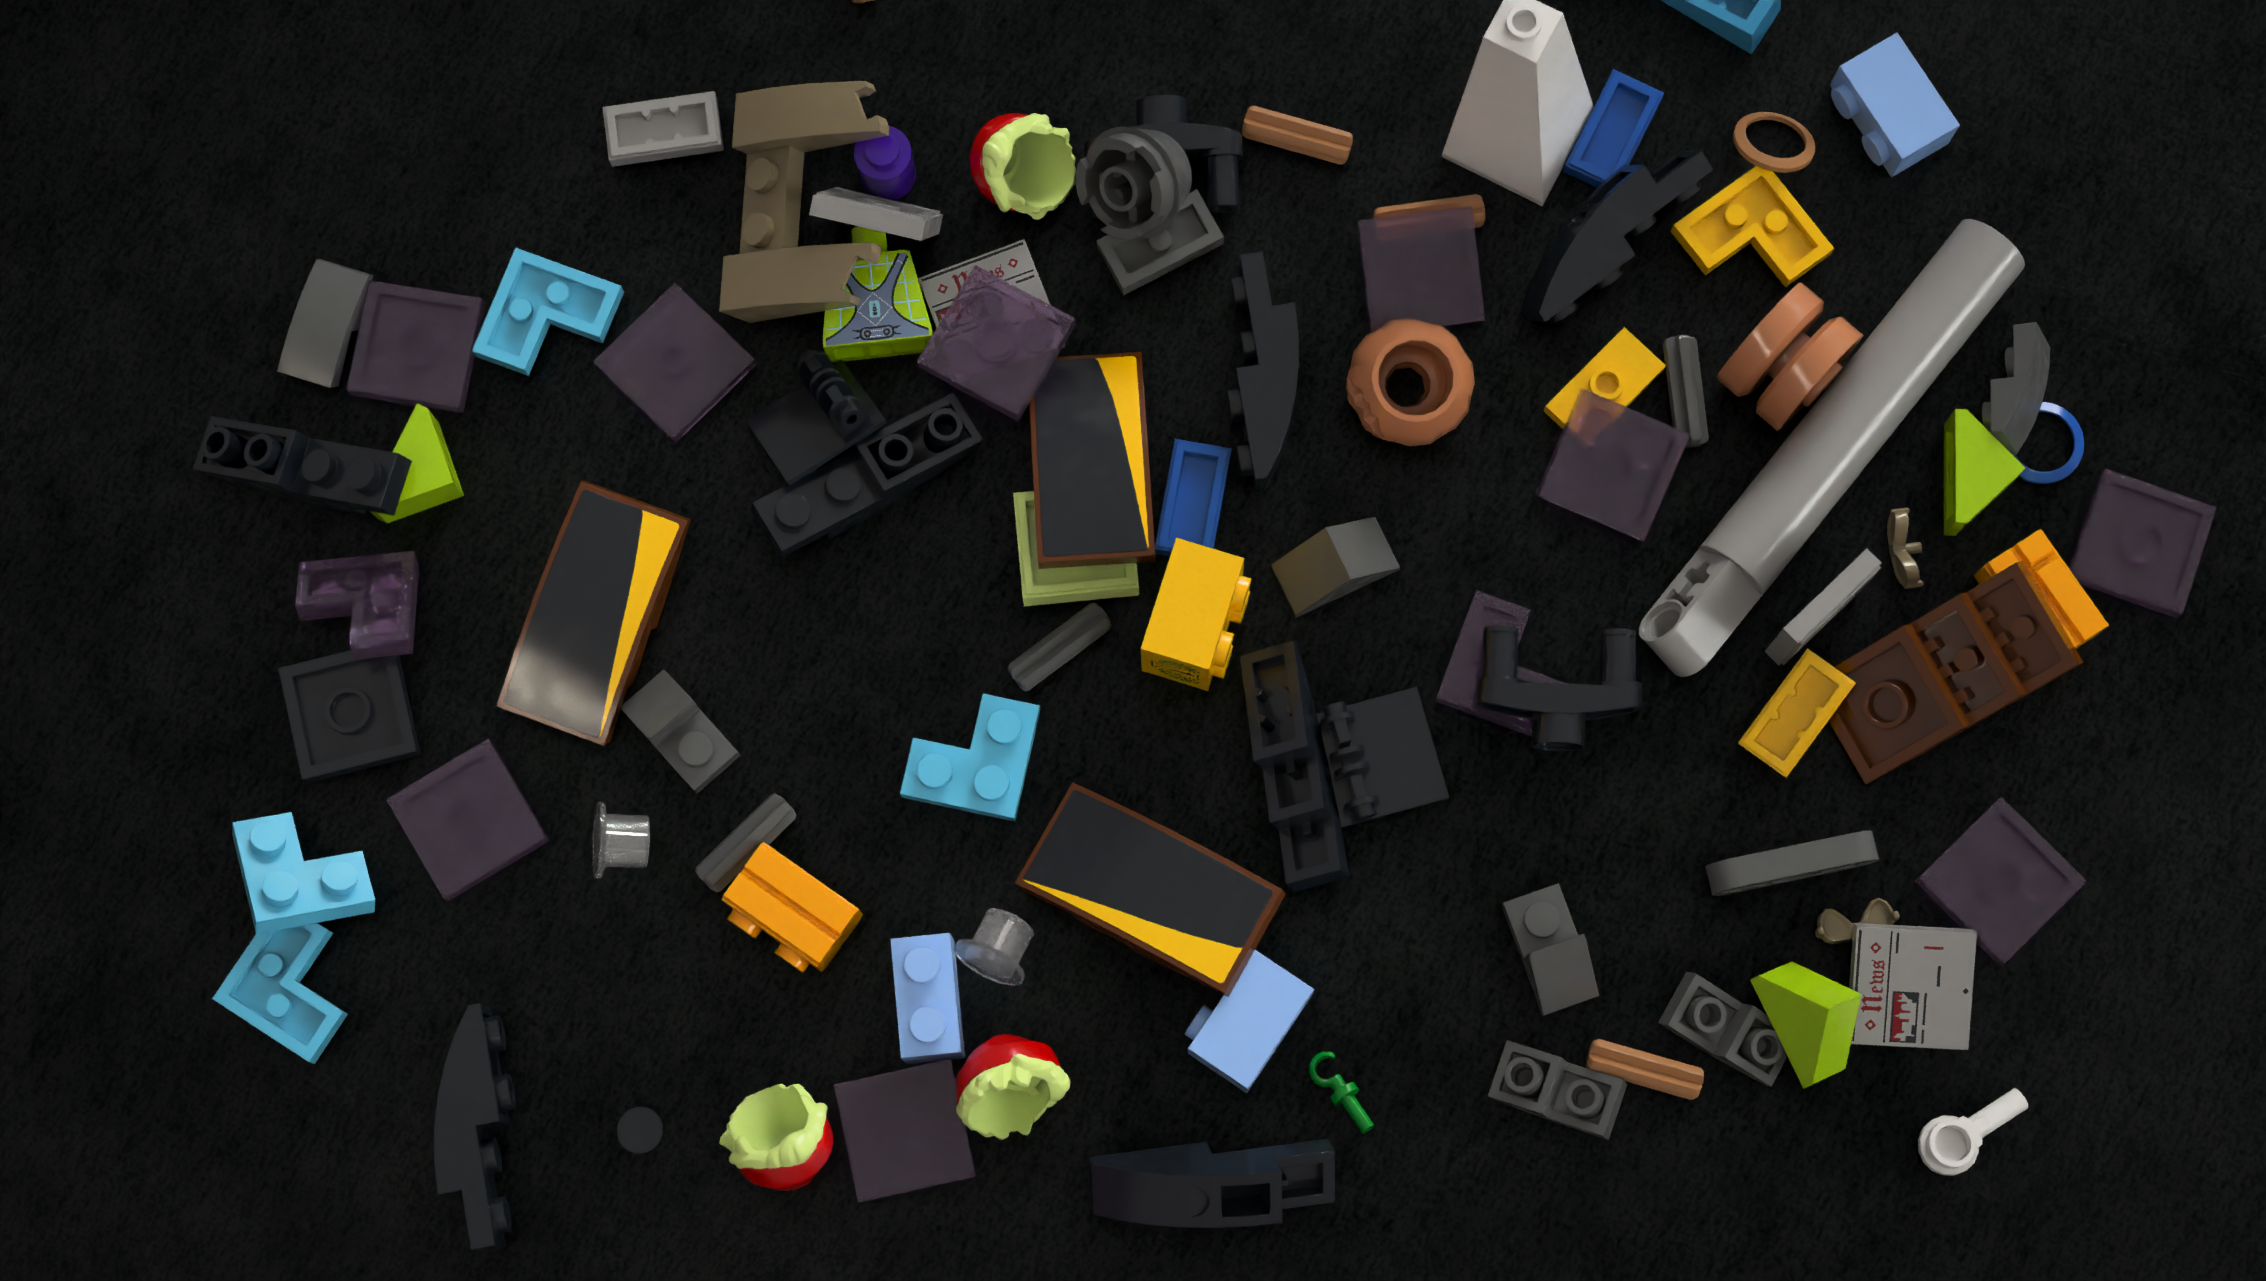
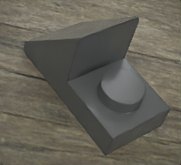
[621,669,741,794]
[1501,883,1599,1016]

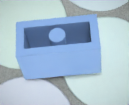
[1830,33,1960,177]
[891,933,965,1064]
[1185,950,1314,1093]

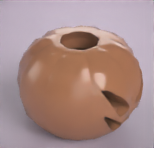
[1346,318,1475,446]

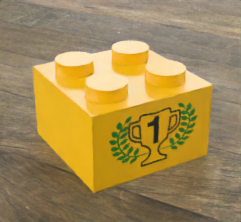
[1141,538,1252,691]

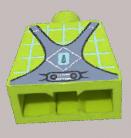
[823,226,936,363]

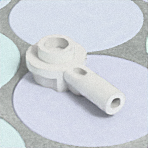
[1918,1088,2028,1176]

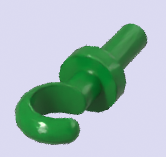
[1309,1051,1374,1134]

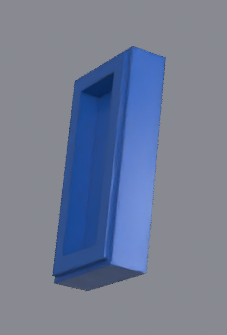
[1563,69,1664,188]
[1155,439,1232,556]

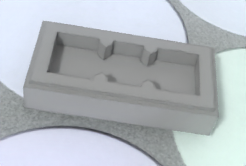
[603,91,724,167]

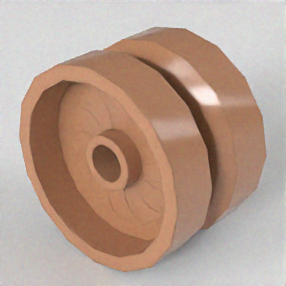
[1716,282,1864,431]

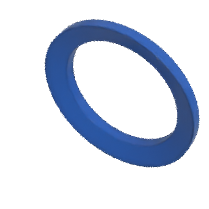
[2013,402,2084,484]

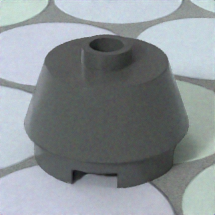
[1076,127,1192,240]

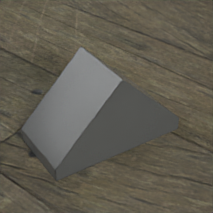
[1271,517,1400,618]

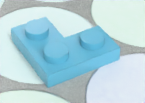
[472,248,624,376]
[900,694,1041,822]
[232,812,375,934]
[212,923,348,1064]

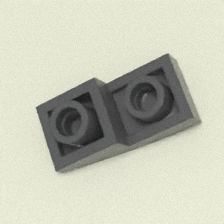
[277,259,373,388]
[1982,322,2050,455]
[1658,972,1788,1087]
[1488,1040,1628,1140]

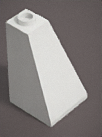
[1442,0,1594,207]

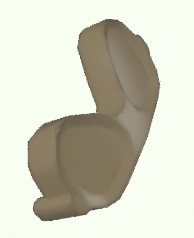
[1887,508,1924,589]
[1815,898,1900,945]

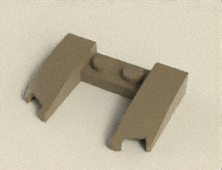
[719,81,889,323]

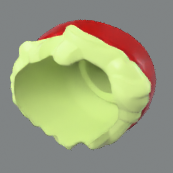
[970,113,1076,220]
[955,1034,1071,1140]
[719,1084,833,1191]

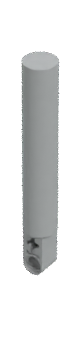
[1639,219,2025,677]

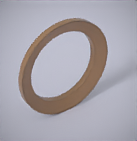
[1733,112,1815,173]

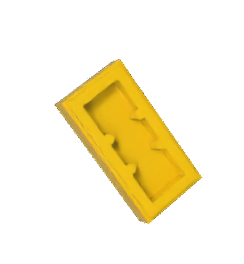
[1544,327,1666,450]
[1738,648,1856,778]

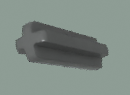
[1663,335,1709,448]
[1008,602,1112,691]
[695,793,796,893]

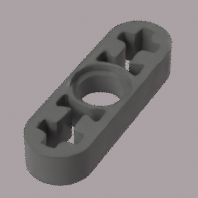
[1705,831,1879,896]

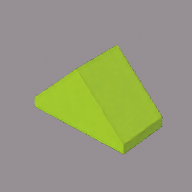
[370,403,464,524]
[1944,409,2025,536]
[1750,962,1862,1089]

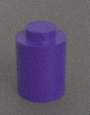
[854,126,916,200]

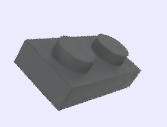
[1096,189,1224,296]

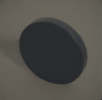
[617,1107,664,1154]

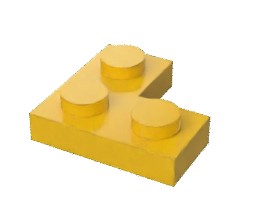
[1671,166,1834,287]

